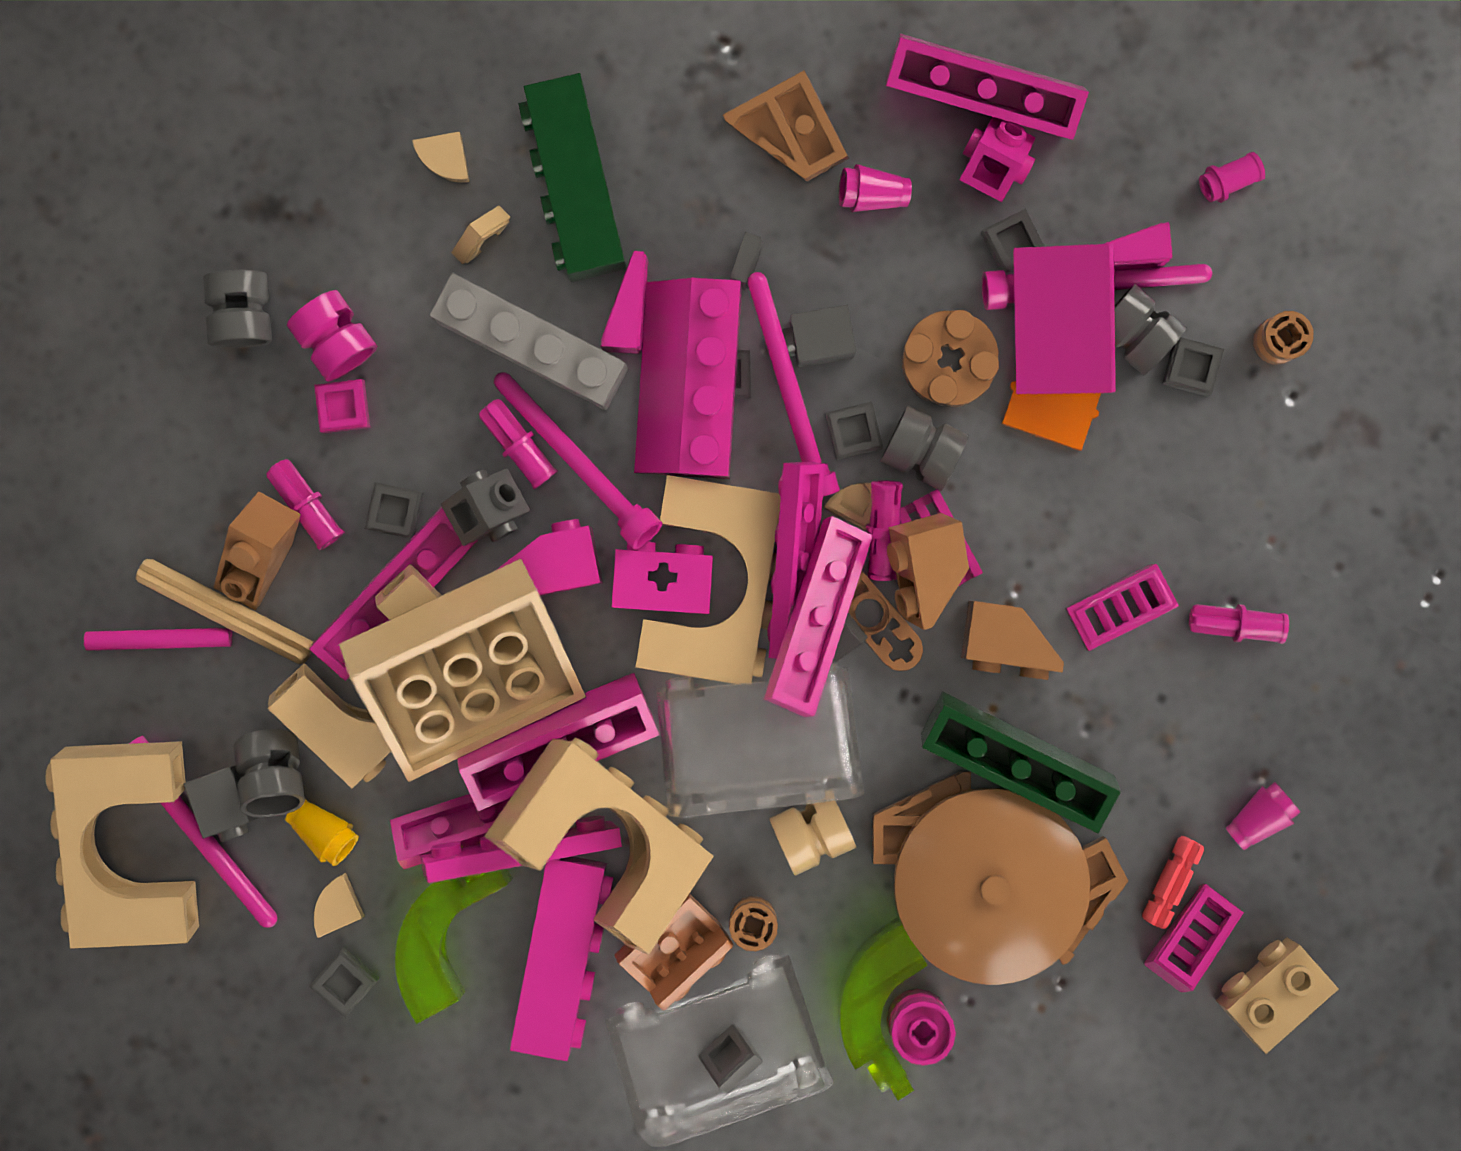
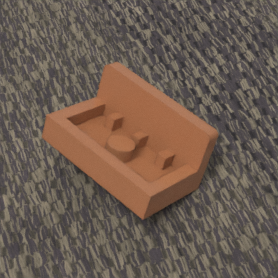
[614,893,733,1011]

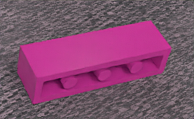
[886,34,1089,140]
[457,673,659,811]
[510,856,614,1061]

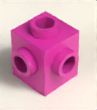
[959,117,1036,202]

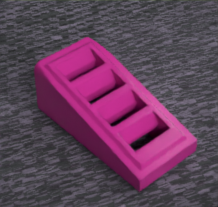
[1104,222,1172,271]
[600,251,648,354]
[1065,564,1178,651]
[1144,884,1244,992]

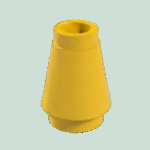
[285,799,359,866]

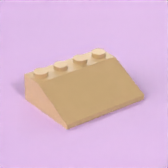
[339,559,586,782]

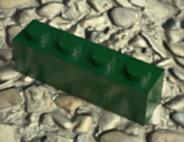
[518,73,627,282]
[921,691,1121,834]

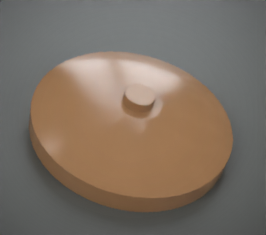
[893,787,1090,985]

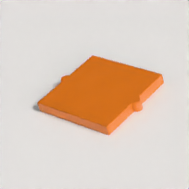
[1001,381,1101,451]

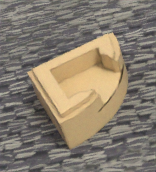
[412,132,470,183]
[451,205,511,265]
[823,483,872,531]
[314,872,365,938]

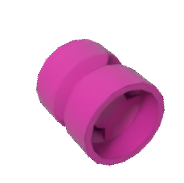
[286,290,378,382]
[886,988,956,1066]

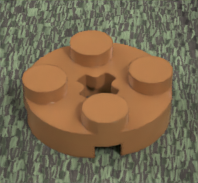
[902,310,999,407]

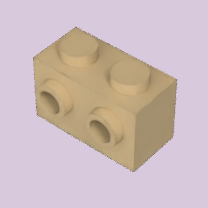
[1216,937,1339,1054]

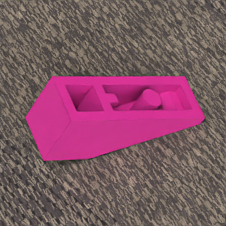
[495,519,603,596]

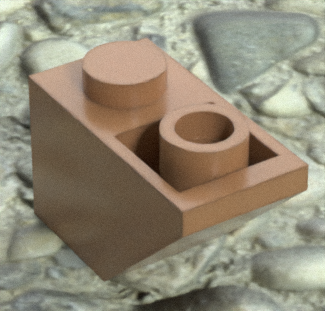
[214,491,301,611]
[887,513,969,630]
[961,601,1064,680]

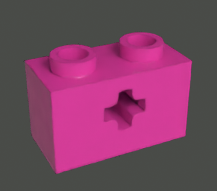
[612,542,713,614]

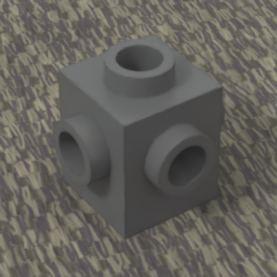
[441,469,530,547]

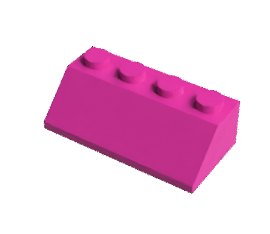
[634,278,742,479]

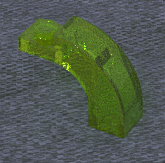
[395,868,513,1024]
[838,917,928,1101]

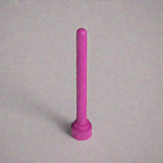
[982,264,1212,310]
[748,272,840,497]
[494,372,662,549]
[129,735,277,928]

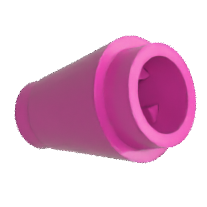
[839,164,912,212]
[1226,782,1301,851]

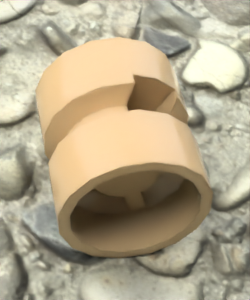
[769,790,857,876]

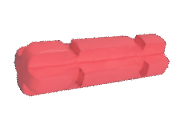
[1142,836,1204,929]

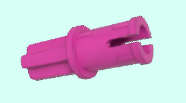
[479,399,558,490]
[266,459,345,551]
[1189,604,1289,644]

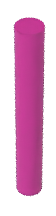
[84,628,233,651]

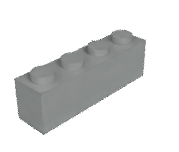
[430,273,628,411]

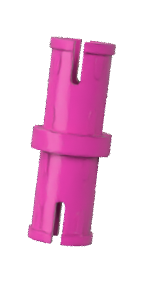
[866,480,903,581]

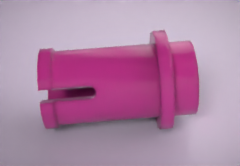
[1199,152,1265,203]

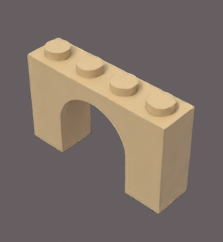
[636,475,781,686]
[268,564,442,788]
[485,738,714,954]
[46,741,199,949]

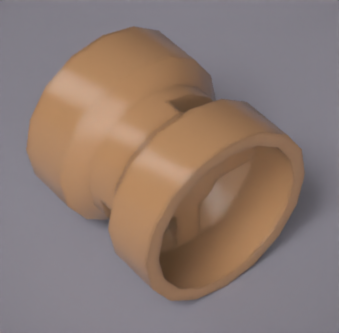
[1253,311,1314,364]
[729,896,778,952]

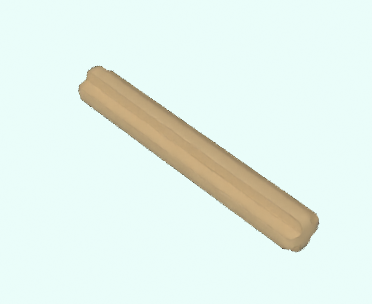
[136,559,313,664]

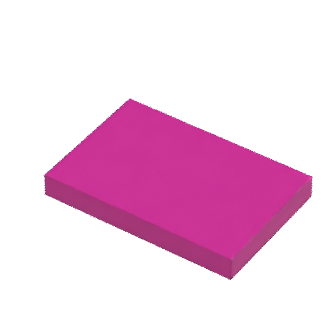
[1013,244,1116,394]

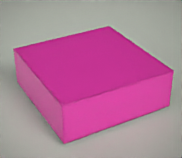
[314,379,370,434]

